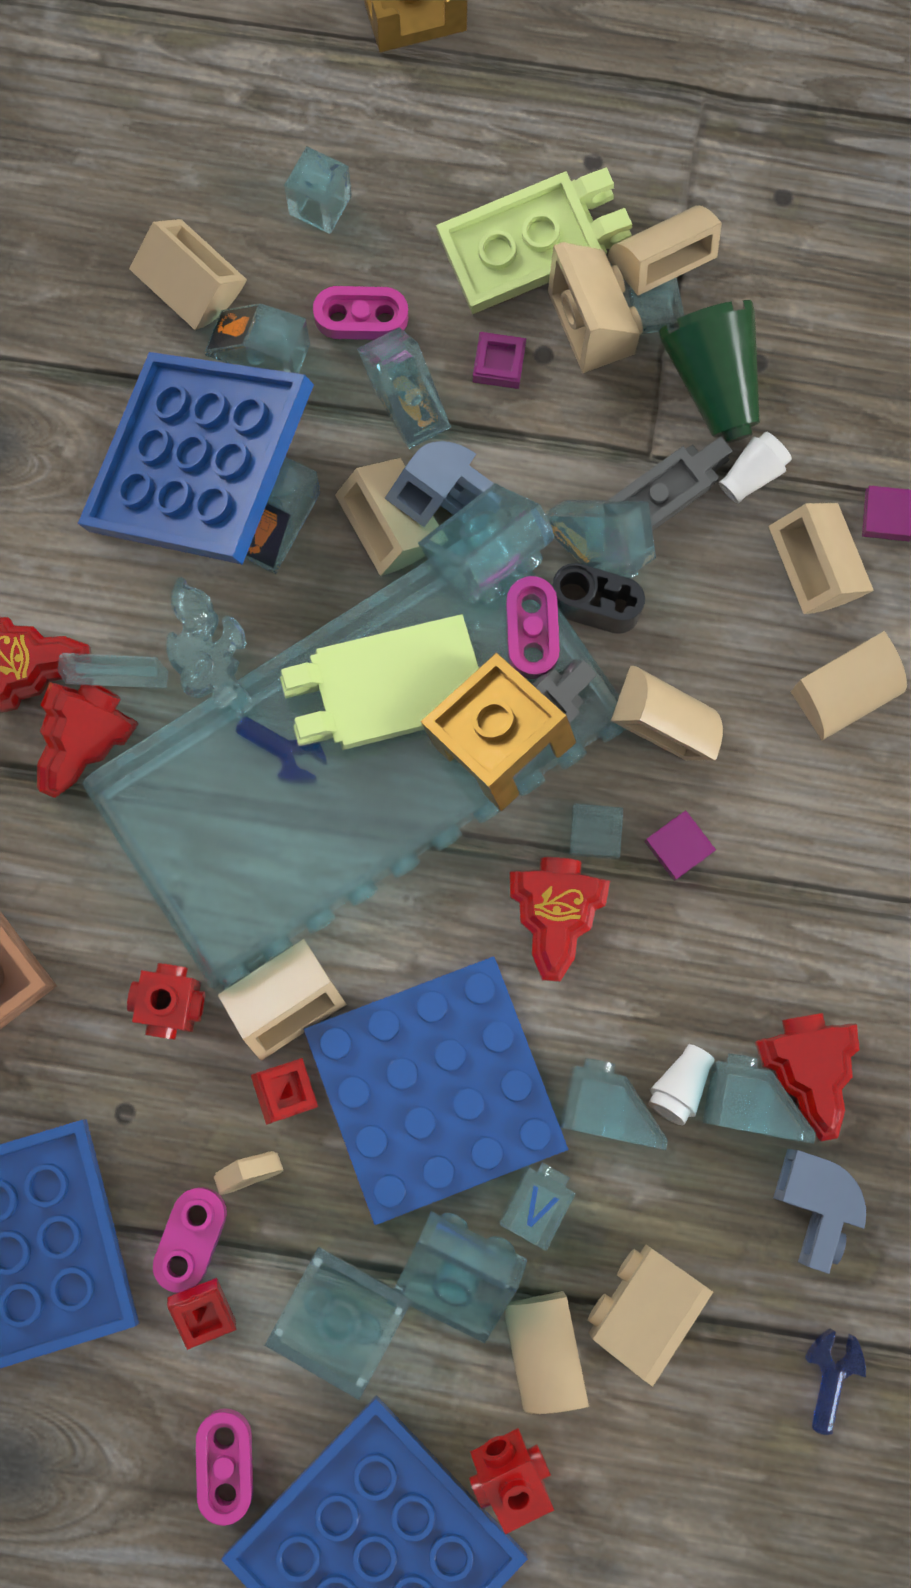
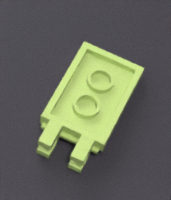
[436,167,632,314]
[280,614,479,750]

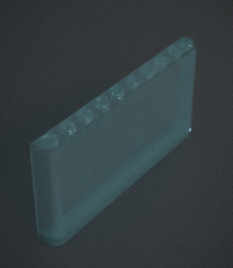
[82,521,625,990]

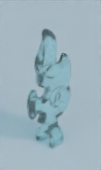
[166,577,254,719]

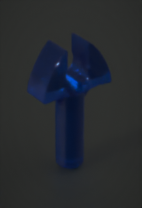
[236,716,327,784]
[805,1328,866,1435]

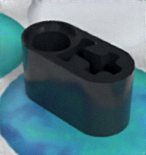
[552,563,645,634]

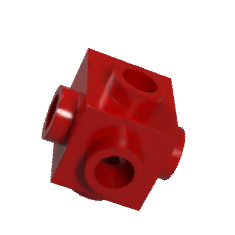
[127,963,205,1040]
[469,1428,554,1535]

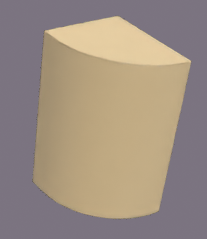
[608,206,722,296]
[129,219,247,330]
[335,458,446,576]
[769,503,874,614]
[791,631,907,740]
[611,666,723,760]
[218,939,347,1061]
[503,1291,589,1414]

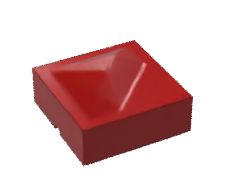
[251,1058,318,1125]
[167,1278,237,1350]

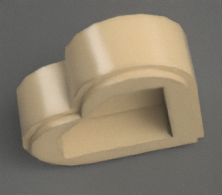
[214,1151,283,1195]

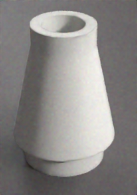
[719,432,792,504]
[648,1044,715,1125]

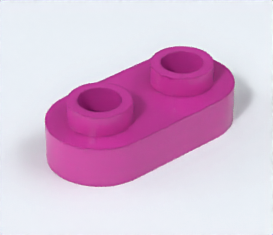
[313,286,408,340]
[506,576,560,679]
[153,1187,227,1293]
[196,1409,253,1526]

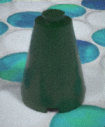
[659,300,760,443]

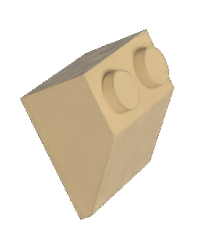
[548,242,643,373]
[588,1245,713,1387]

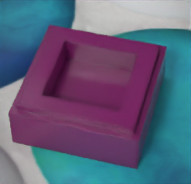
[472,332,527,389]
[862,485,911,542]
[644,810,716,881]

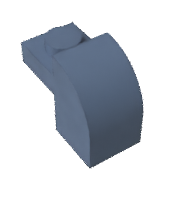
[385,441,508,534]
[773,1149,866,1274]

